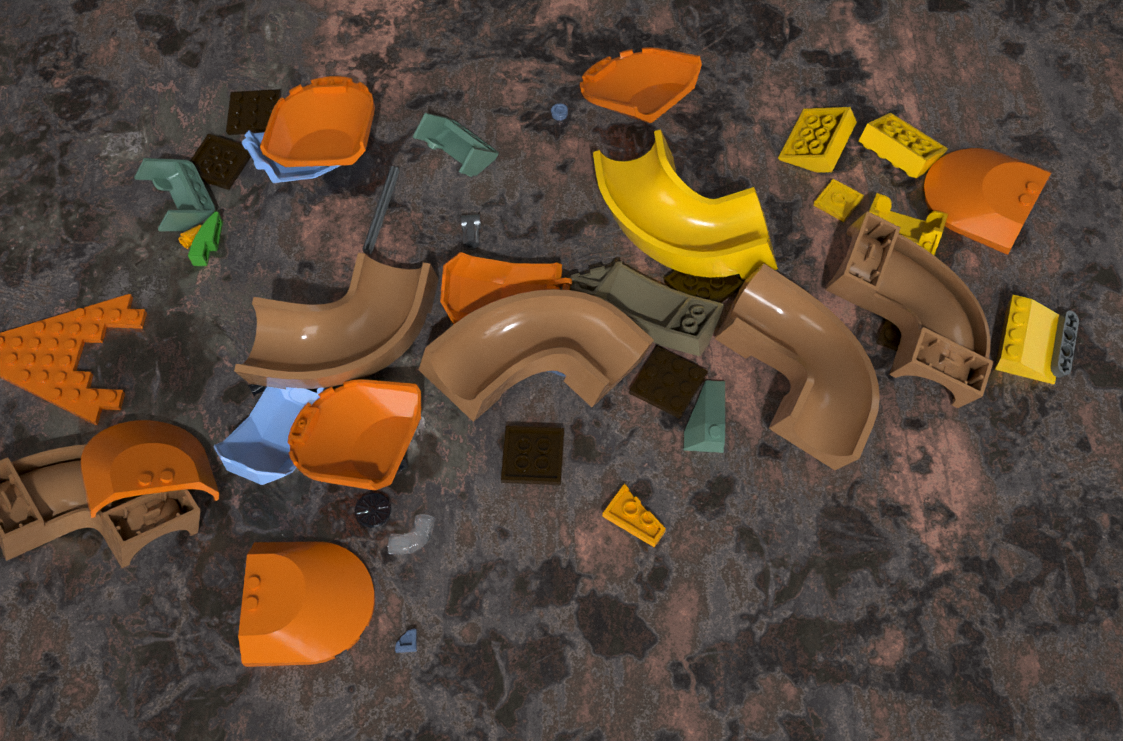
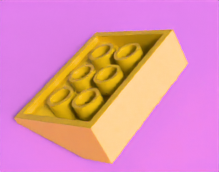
[778,107,857,172]
[859,113,948,178]
[995,295,1059,384]

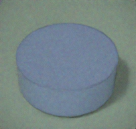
[551,103,568,120]

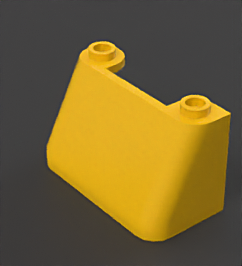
[869,193,948,255]

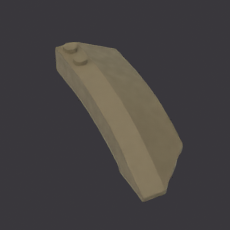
[569,261,724,357]

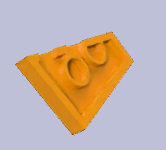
[602,484,666,548]

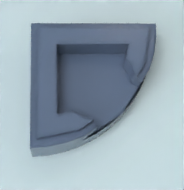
[395,629,417,653]

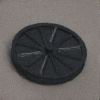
[355,493,391,528]

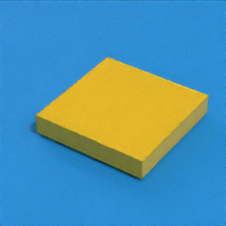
[813,179,864,222]

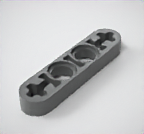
[1051,310,1079,378]

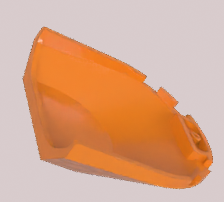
[580,48,702,123]
[260,76,375,167]
[923,148,1052,255]
[288,379,421,490]
[81,420,219,518]
[238,541,375,667]

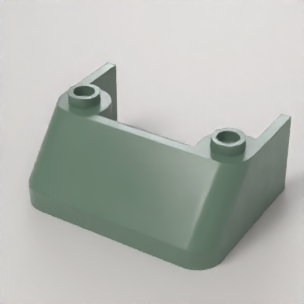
[413,113,499,177]
[134,158,215,231]

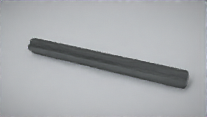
[362,166,400,254]

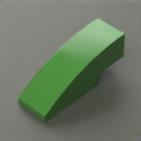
[188,212,223,266]

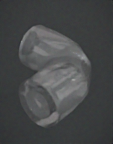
[388,514,435,555]

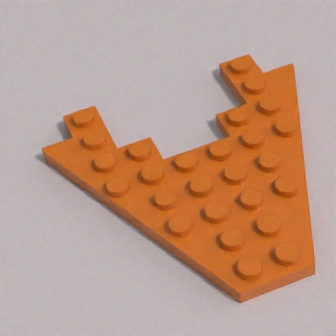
[0,294,147,425]

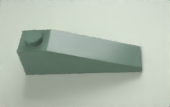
[684,380,725,453]

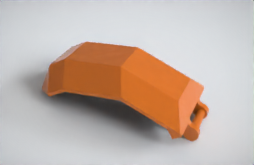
[440,252,572,325]

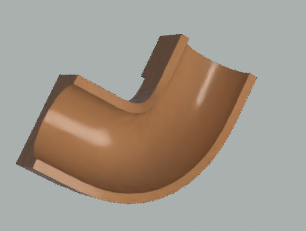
[825,211,994,408]
[234,253,439,390]
[715,264,880,470]
[419,289,654,422]
[0,444,200,568]

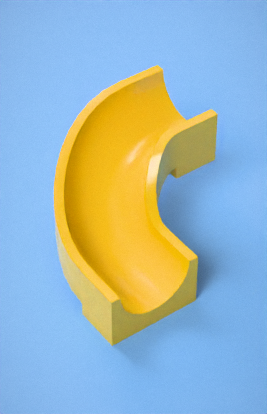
[593,129,778,280]

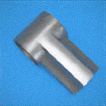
[461,214,481,250]

